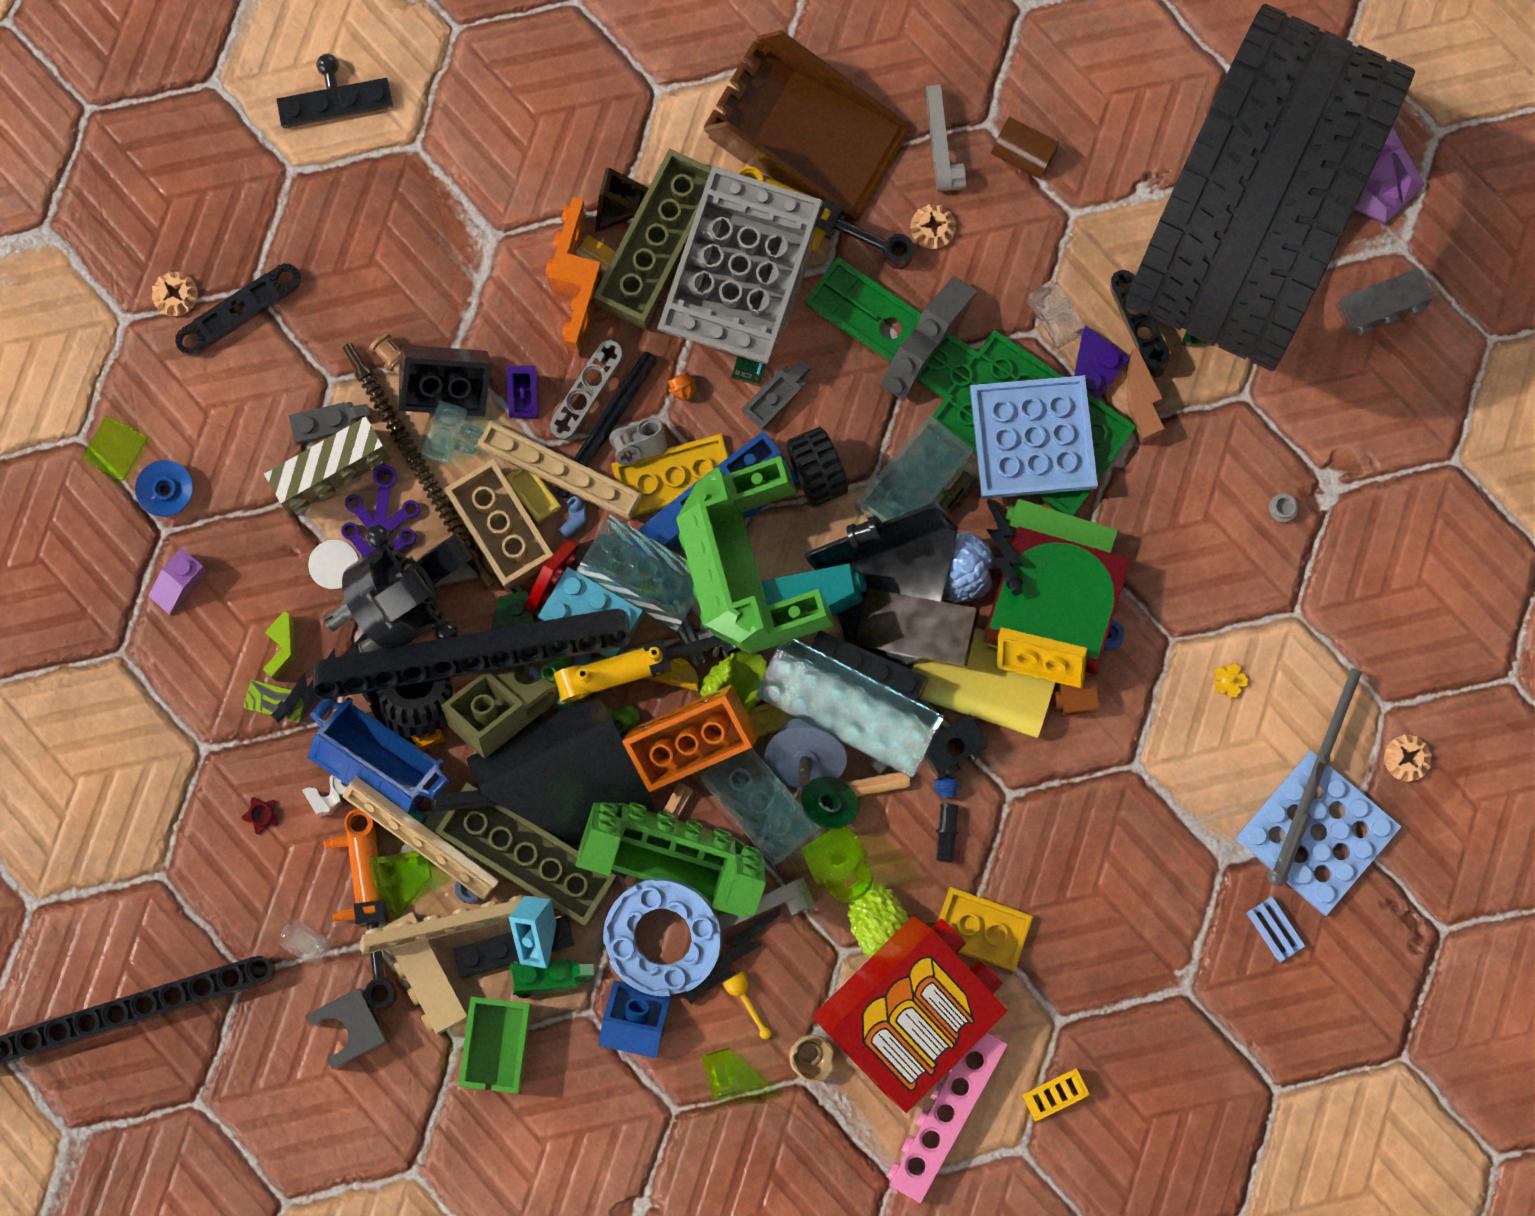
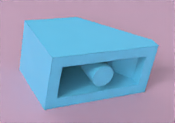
[509,896,557,968]

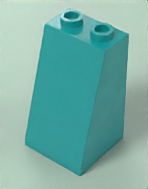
[761,564,867,648]

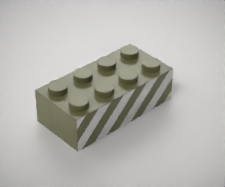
[264,417,390,515]

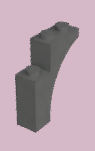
[880,276,977,401]

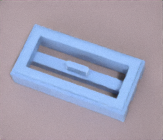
[1246,896,1305,963]

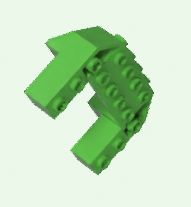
[676,456,834,654]
[575,802,766,918]

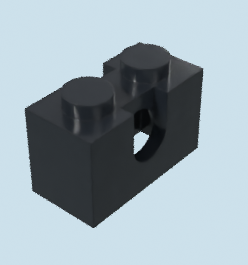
[919,714,988,778]

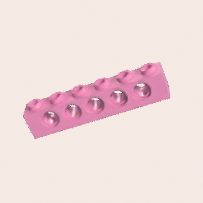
[886,1033,1008,1203]

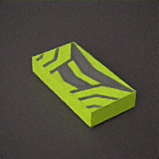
[243,680,304,723]

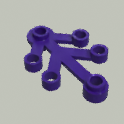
[341,465,420,558]

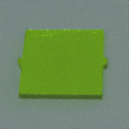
[81,416,148,481]

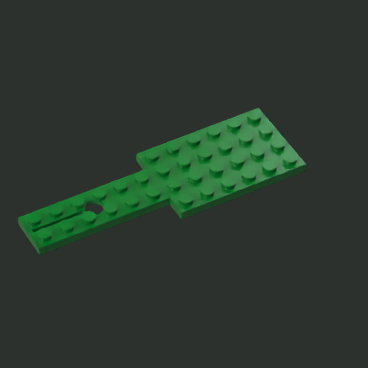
[804,257,1136,516]

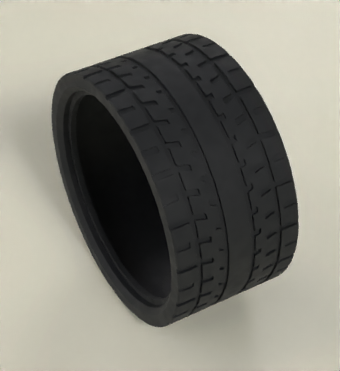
[1126,4,1415,371]

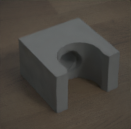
[305,988,390,1070]

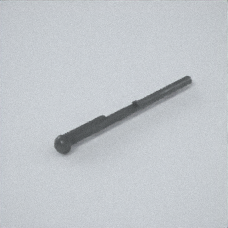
[1266,668,1362,886]

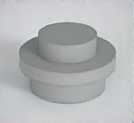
[1269,493,1298,522]

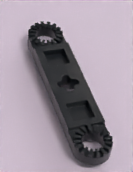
[175,263,301,356]

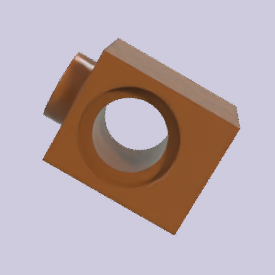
[1054,679,1099,716]

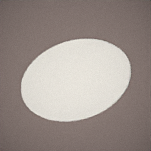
[308,540,358,589]

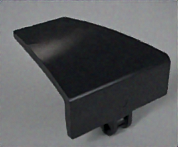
[805,502,958,666]
[466,693,658,846]

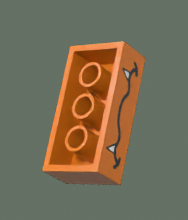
[622,684,759,792]

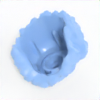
[944,533,996,603]

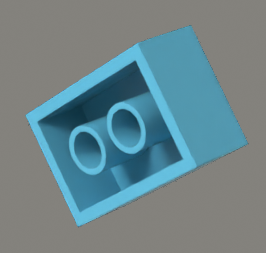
[538,567,645,659]

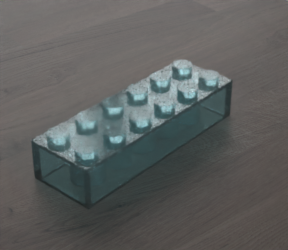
[756,639,945,778]

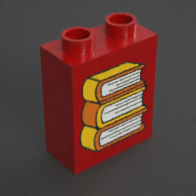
[812,916,1008,1114]

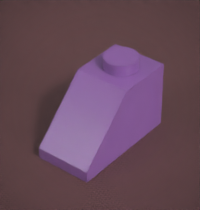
[148,548,209,615]

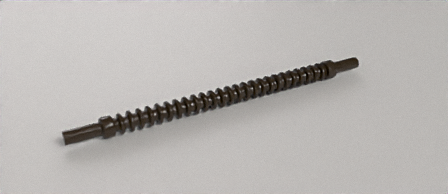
[342,343,495,589]

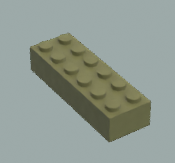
[593,148,711,330]
[435,782,618,928]

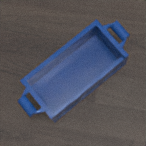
[307,697,450,815]

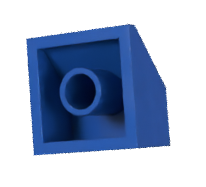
[598,980,671,1058]

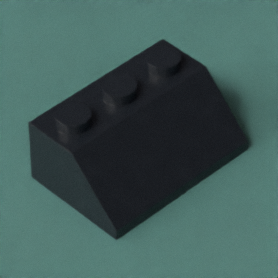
[399,345,492,417]

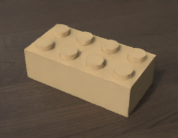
[444,459,553,592]

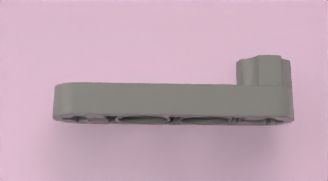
[926,84,966,192]
[550,340,625,439]
[718,878,816,933]

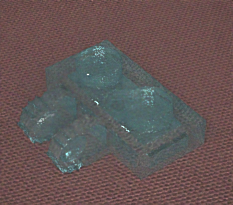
[421,400,483,464]

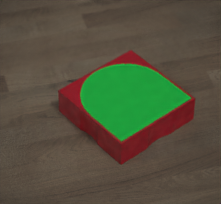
[984,526,1131,675]

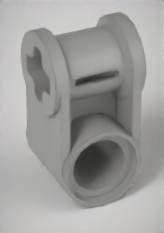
[609,418,668,466]

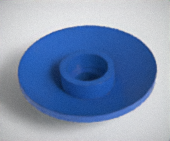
[135,460,193,517]

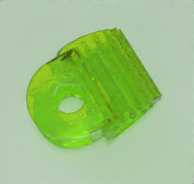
[801,827,873,902]

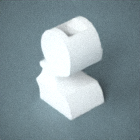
[302,775,348,818]

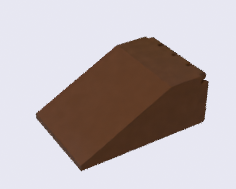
[704,30,913,222]

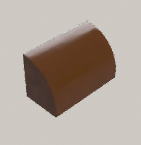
[991,116,1059,180]

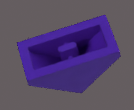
[506,365,539,418]

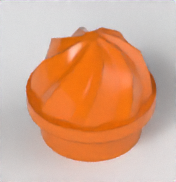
[668,371,696,400]

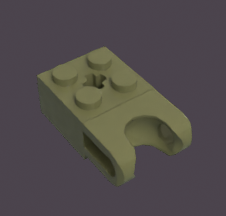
[441,664,559,759]

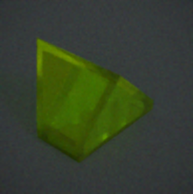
[369,851,432,917]
[701,1047,770,1101]

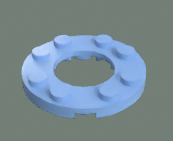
[603,878,722,996]

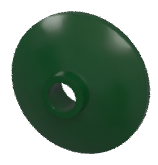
[801,777,858,829]

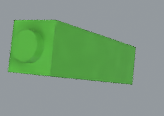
[1005,499,1118,553]

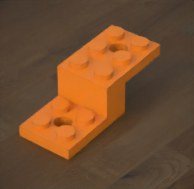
[545,197,603,358]

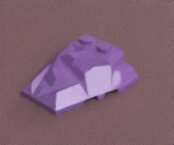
[1354,127,1425,225]

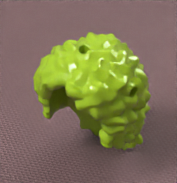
[700,650,769,714]
[847,881,909,958]

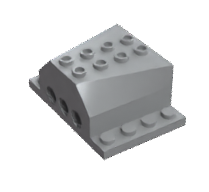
[657,166,822,365]

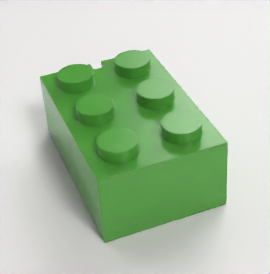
[458,996,532,1094]

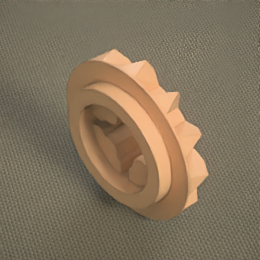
[910,204,956,249]
[151,271,198,316]
[1384,734,1432,782]

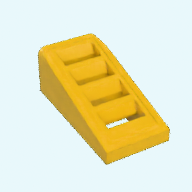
[1022,1068,1090,1122]

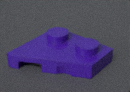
[1074,326,1130,400]

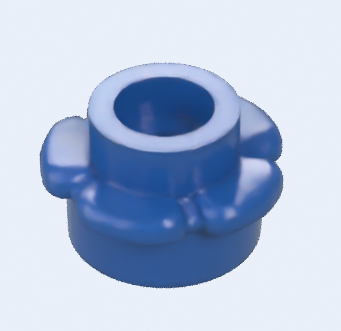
[932,777,961,798]

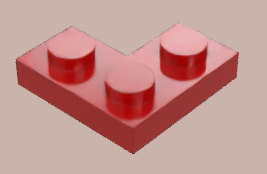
[524,539,578,613]

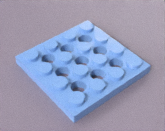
[1234,750,1401,916]

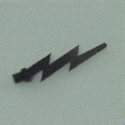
[986,498,1024,596]
[270,633,368,723]
[683,910,780,1005]

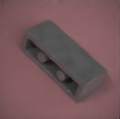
[1335,267,1433,336]

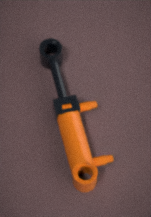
[324,808,397,1009]

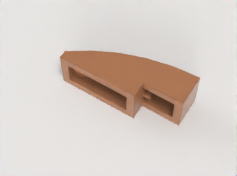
[1127,347,1165,444]

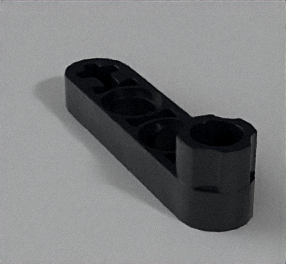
[1110,270,1170,378]

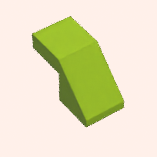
[263,611,295,681]

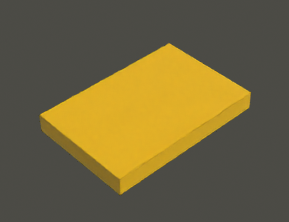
[997,627,1087,688]
[938,887,1033,973]

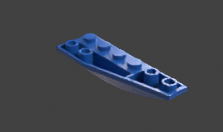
[626,431,798,562]

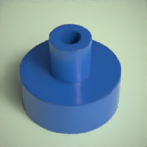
[1104,620,1124,651]

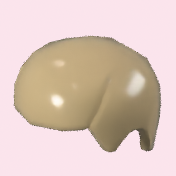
[789,1034,835,1083]

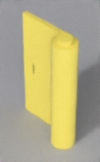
[912,628,1056,738]

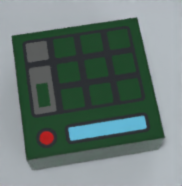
[731,356,766,386]

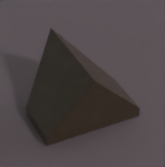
[595,167,649,233]

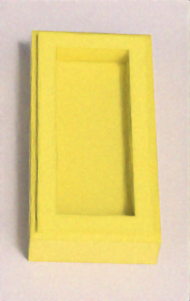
[505,468,562,525]

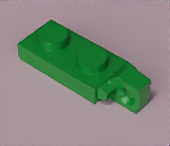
[509,959,594,995]

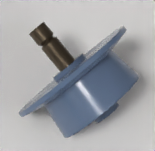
[764,717,847,788]

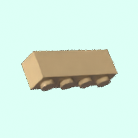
[383,912,468,1035]

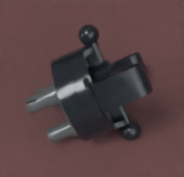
[323,525,474,653]

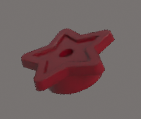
[241,797,279,834]

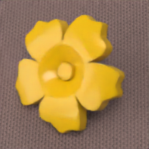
[1213,663,1249,698]

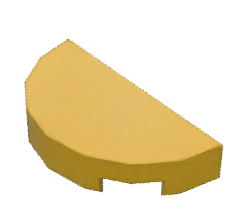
[642,658,699,692]

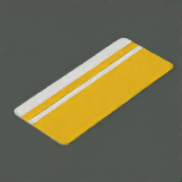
[576,235,616,272]

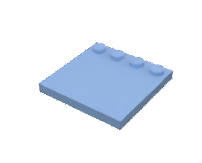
[970,375,1098,499]

